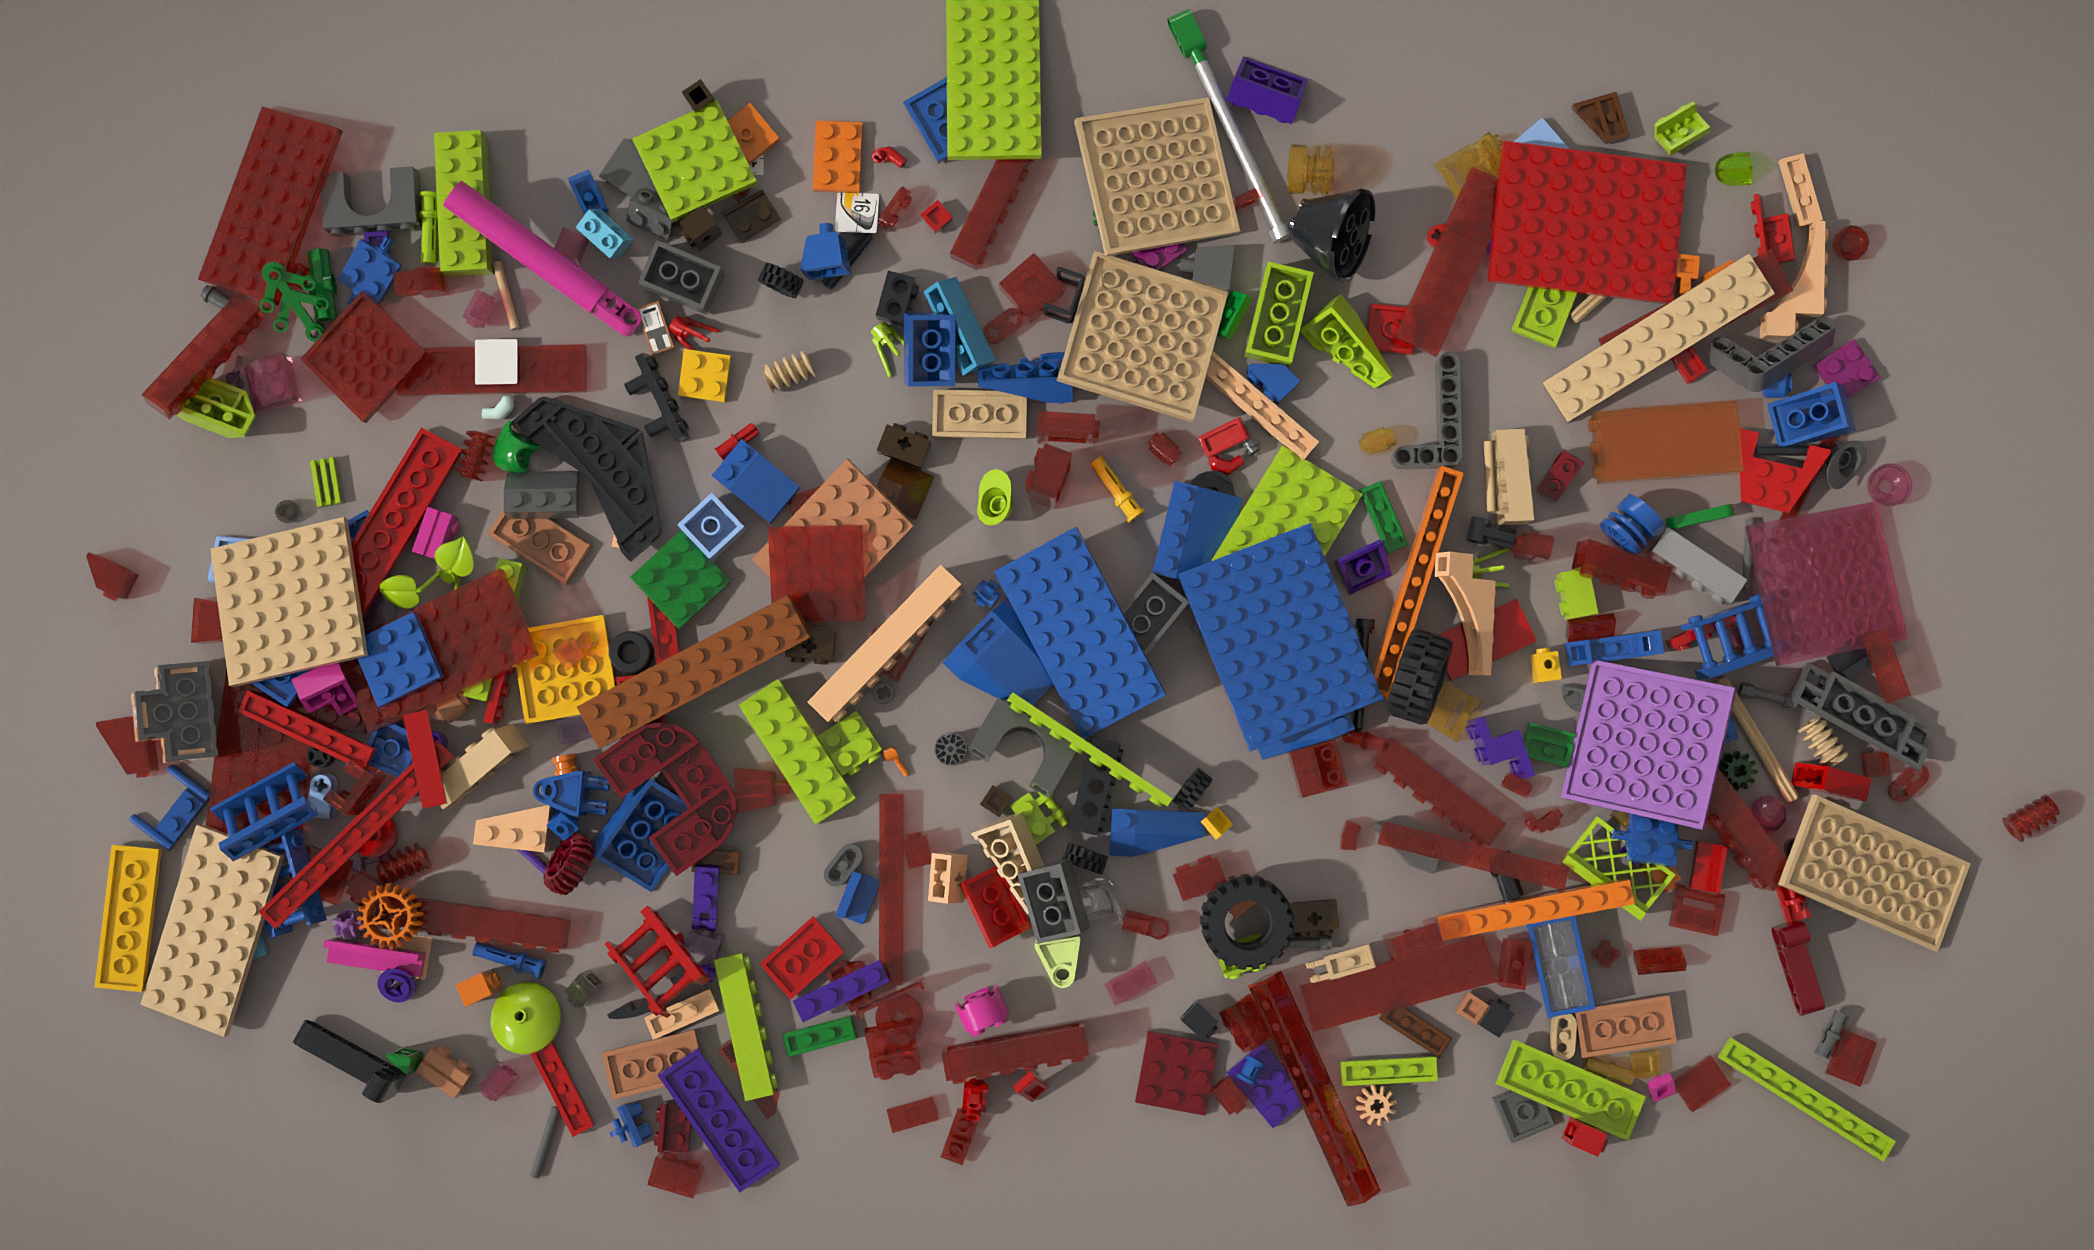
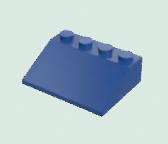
[1152,481,1243,580]
[593,777,688,892]

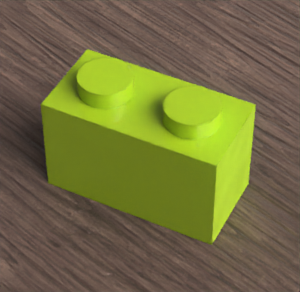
[1554,567,1599,620]

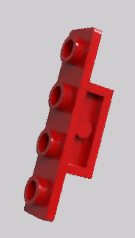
[1751,194,1796,288]

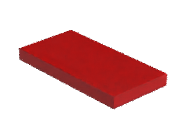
[1438,598,1537,681]

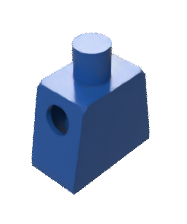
[801,223,851,280]

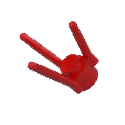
[669,315,720,351]

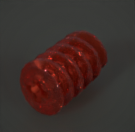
[455,430,496,482]
[2002,795,2060,843]
[376,842,432,886]

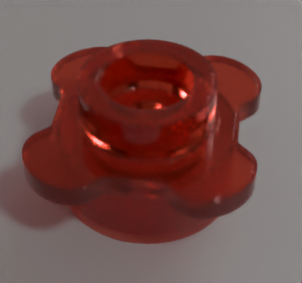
[1591,940,1620,969]

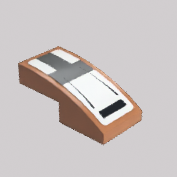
[636,300,675,355]

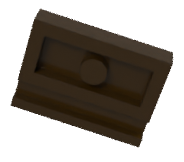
[723,189,781,243]

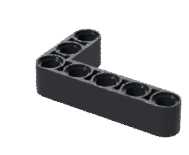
[293,1020,406,1103]

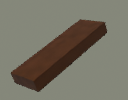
[1378,999,1452,1058]

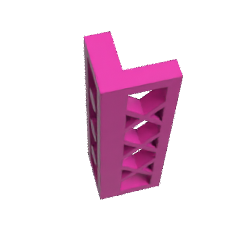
[323,938,426,977]

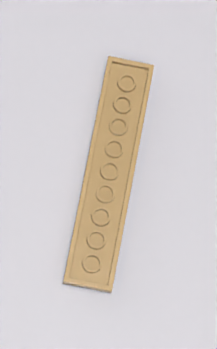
[1542,254,1775,423]

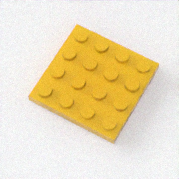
[510,615,616,724]

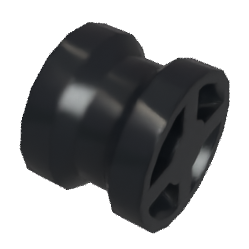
[307,746,336,767]

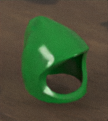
[492,420,541,473]

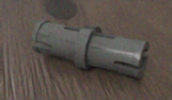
[1814,1010,1849,1060]

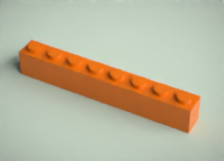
[1438,878,1635,941]

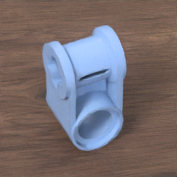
[308,773,339,820]

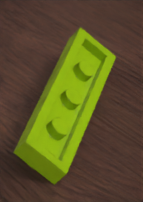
[1340,1056,1438,1086]

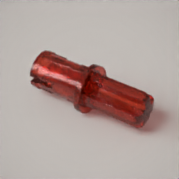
[1342,730,1389,752]

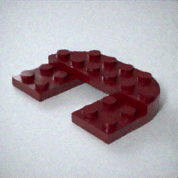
[593,723,737,876]

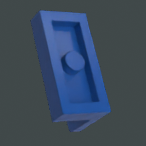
[835,870,880,924]

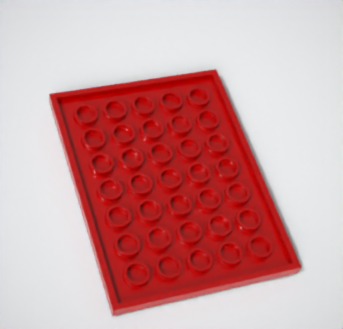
[1487,141,1687,304]

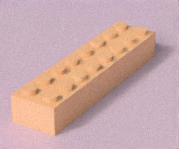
[808,565,963,723]

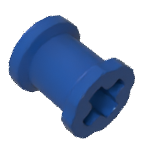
[1236,1055,1266,1086]

